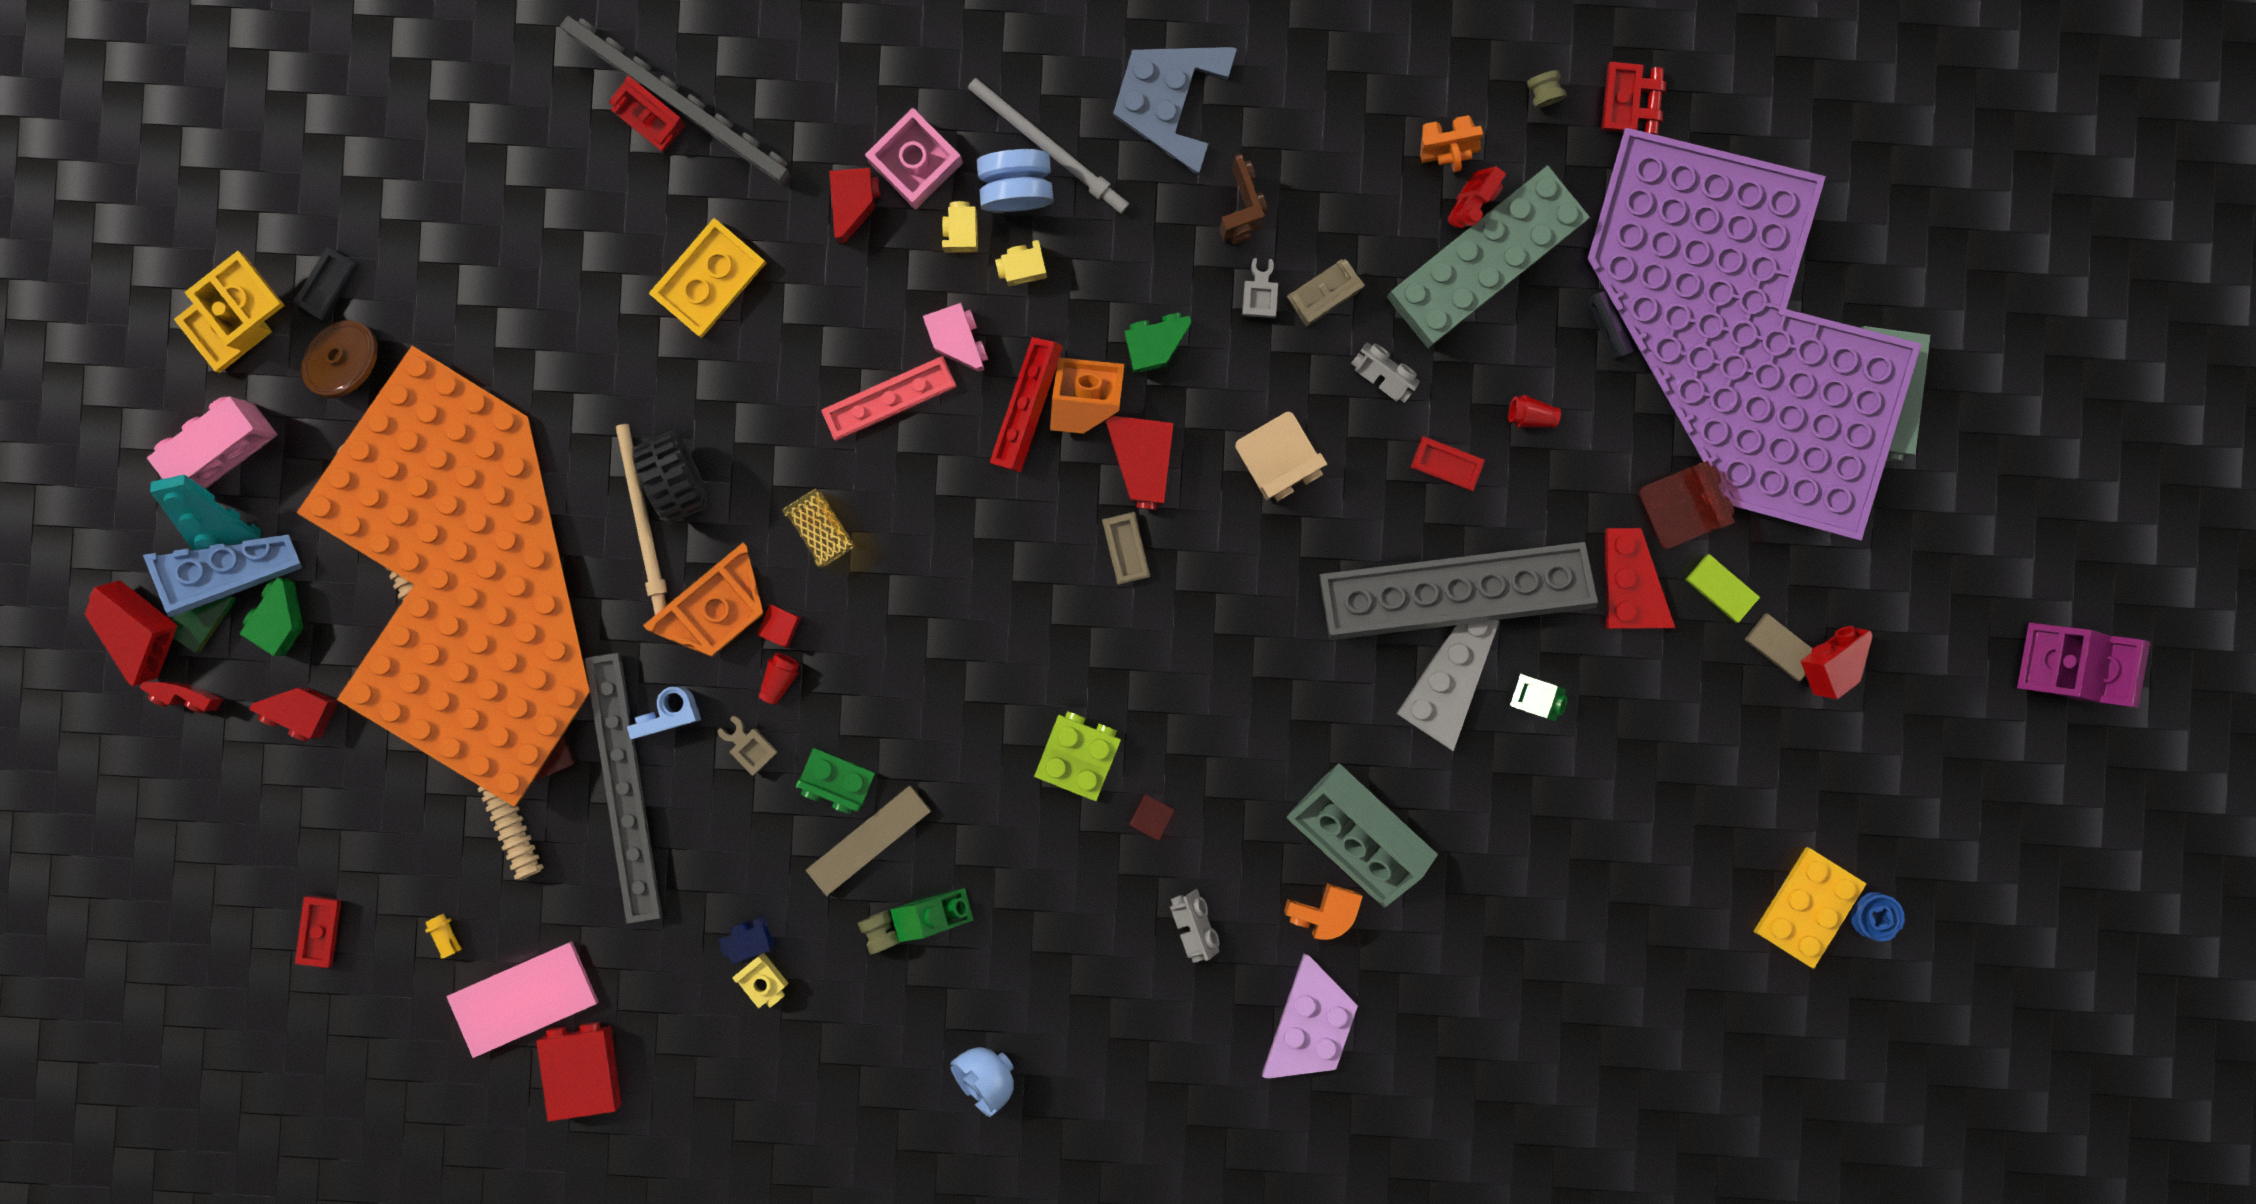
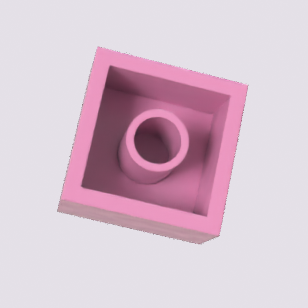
[865,108,963,210]

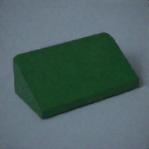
[171,594,236,654]

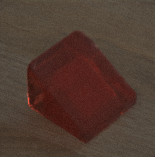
[1129,794,1174,841]

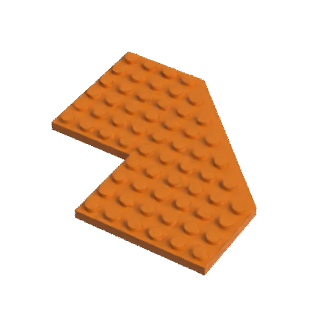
[296,346,590,807]

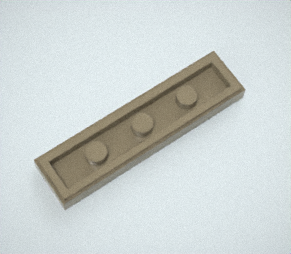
[805,785,931,896]

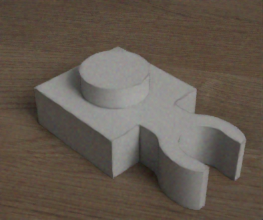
[1242,258,1278,318]

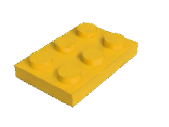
[649,218,766,338]
[1753,847,1866,969]

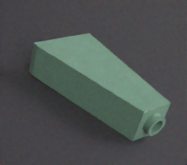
[1861,326,1930,462]

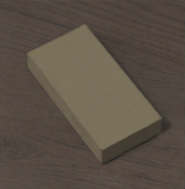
[1102,512,1150,585]
[1745,614,1812,681]

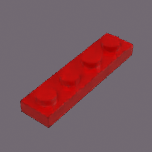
[989,337,1063,473]

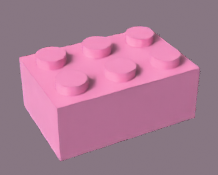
[147,396,277,489]

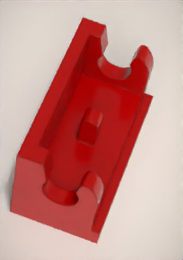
[609,75,686,153]

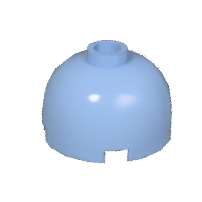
[950,1047,1014,1117]

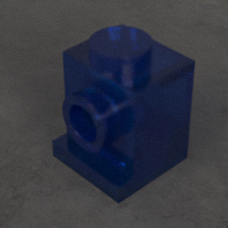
[719,915,775,964]

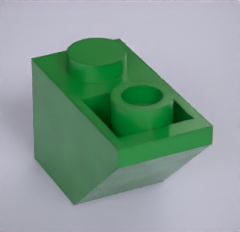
[1124,313,1191,374]
[240,578,304,656]
[890,888,973,942]

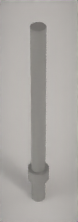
[968,78,1130,214]

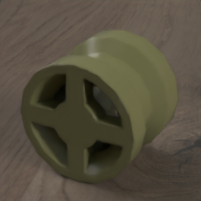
[1527,70,1567,108]

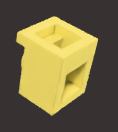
[942,201,978,253]
[995,240,1047,287]
[732,952,788,1008]

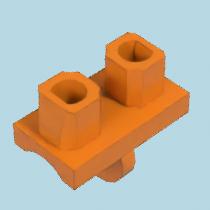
[1420,115,1483,172]

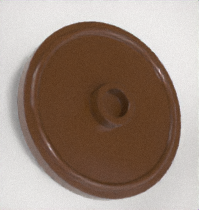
[301,320,378,398]

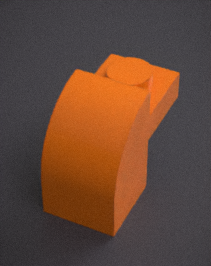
[1284,883,1363,940]

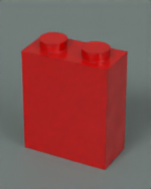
[536,1022,622,1121]

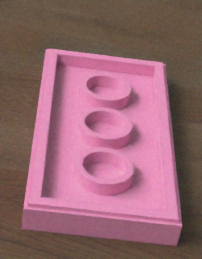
[446,941,599,1058]

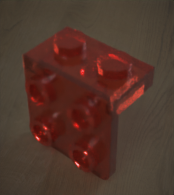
[1639,460,1735,549]

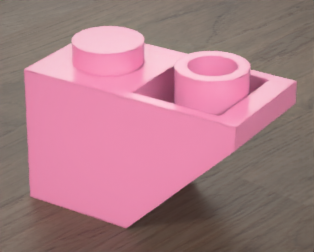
[923,303,988,372]

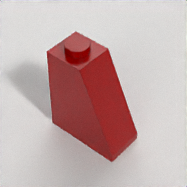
[1106,416,1174,510]
[85,580,178,686]

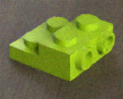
[1034,711,1121,801]

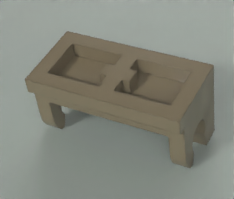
[1286,259,1365,327]

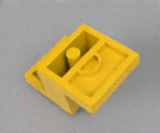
[174,251,284,373]

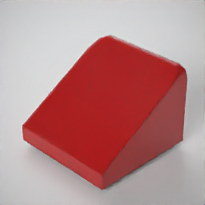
[757,604,801,648]

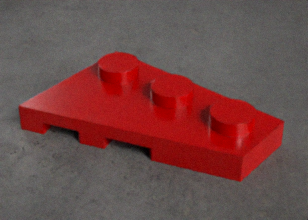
[1605,528,1675,629]

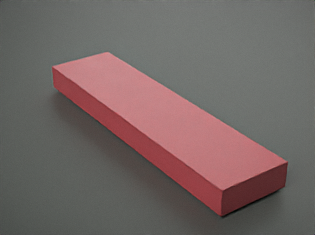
[821,356,957,441]

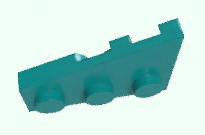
[150,474,262,551]

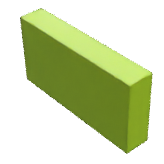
[1685,554,1760,623]

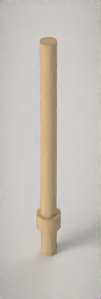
[616,424,668,615]

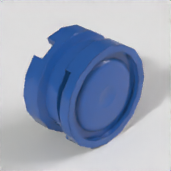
[1850,892,1905,941]

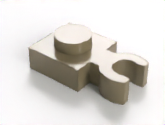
[717,716,778,776]

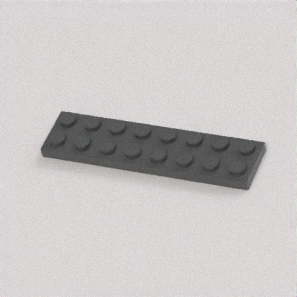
[1320,542,1598,640]

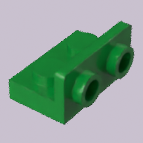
[796,747,876,814]

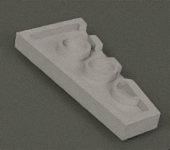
[1396,620,1499,751]

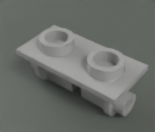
[1351,342,1420,403]
[1170,889,1220,963]

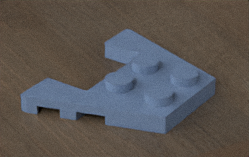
[1113,47,1237,175]

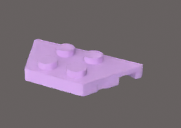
[1262,953,1358,1079]

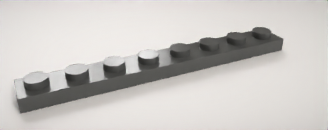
[560,16,791,186]
[585,653,662,924]

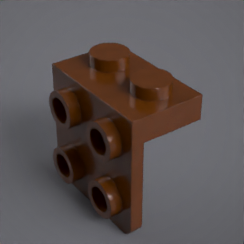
[1219,154,1268,244]

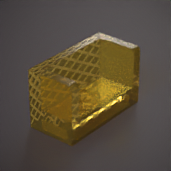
[782,488,855,568]

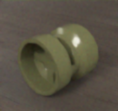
[858,910,900,954]

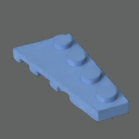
[143,535,302,617]

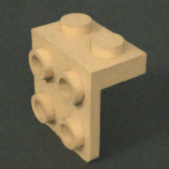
[1235,412,1327,502]

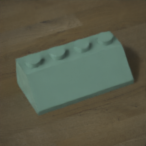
[1286,764,1438,908]

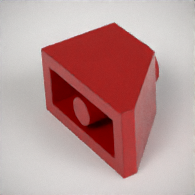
[829,168,881,243]

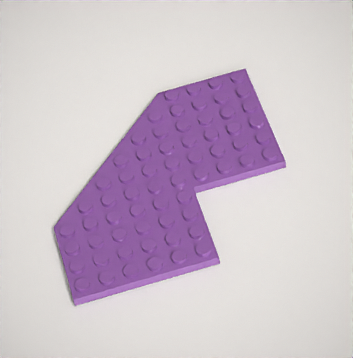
[1588,127,1922,540]

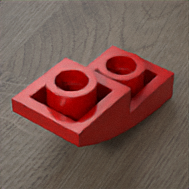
[140,681,224,713]

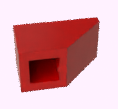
[1800,626,1873,699]
[249,687,338,742]

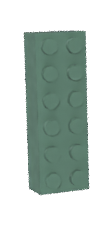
[1387,165,1590,348]

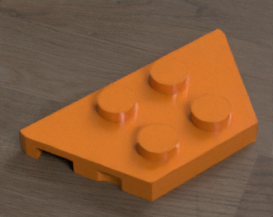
[643,543,763,657]

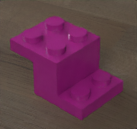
[2017,623,2150,708]

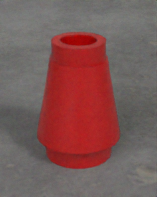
[1508,395,1561,428]
[758,653,800,705]

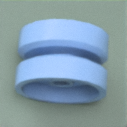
[977,149,1054,212]

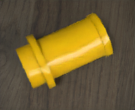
[425,913,462,959]

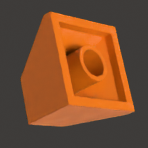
[1050,357,1124,433]

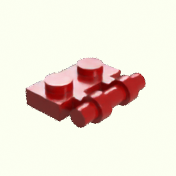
[1601,62,1667,135]
[1448,166,1506,228]

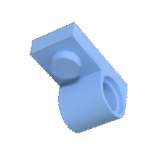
[627,686,701,739]

